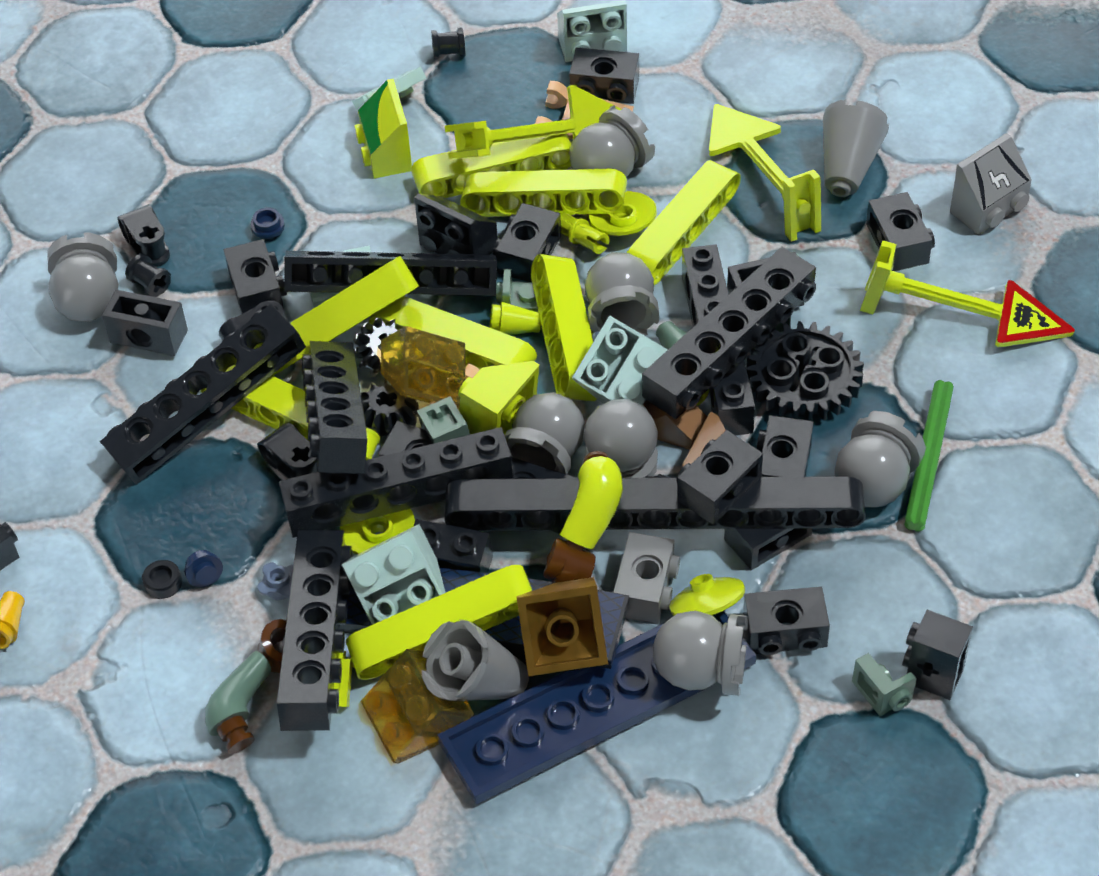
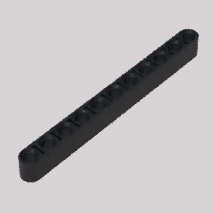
[444,476,866,531]

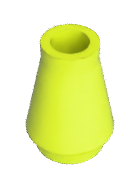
[489,302,541,335]

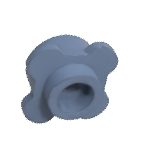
[257,562,293,600]

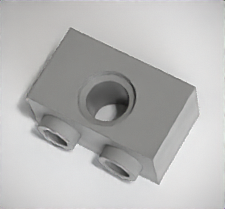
[613,532,680,624]

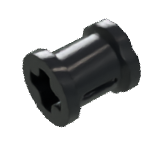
[431,27,466,59]
[125,254,171,297]

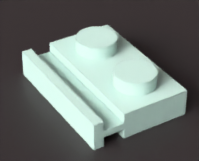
[352,67,426,112]

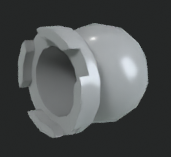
[569,105,655,177]
[47,232,118,322]
[585,252,659,336]
[504,392,585,475]
[584,399,658,478]
[834,411,926,507]
[653,610,748,696]

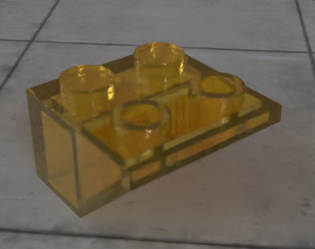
[381,326,465,410]
[360,649,474,764]

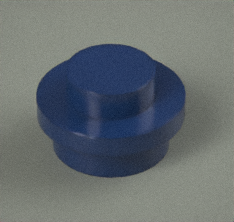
[251,207,285,239]
[184,550,223,587]

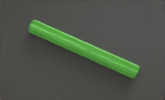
[904,380,954,532]

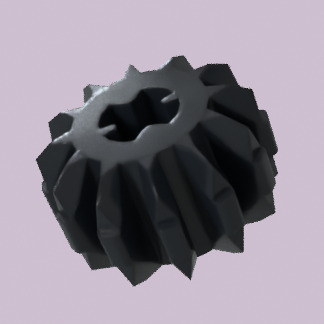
[353,317,413,379]
[361,379,419,438]

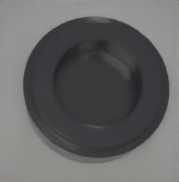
[142,560,182,599]

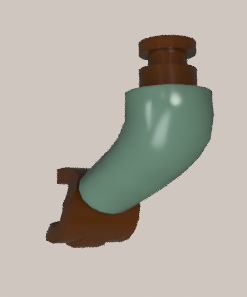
[205,619,287,754]

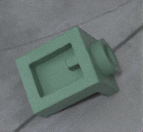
[496,269,538,312]
[417,396,470,444]
[852,653,916,716]

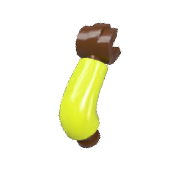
[543,451,623,584]

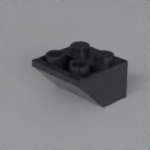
[414,193,498,255]

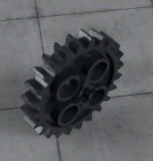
[746,321,864,421]

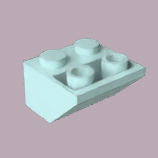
[557,0,627,62]
[572,315,668,406]
[342,524,446,625]

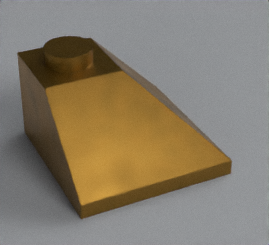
[516,577,608,676]

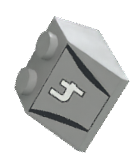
[950,133,1032,235]

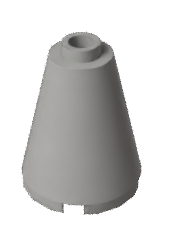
[823,100,889,197]
[422,620,529,701]

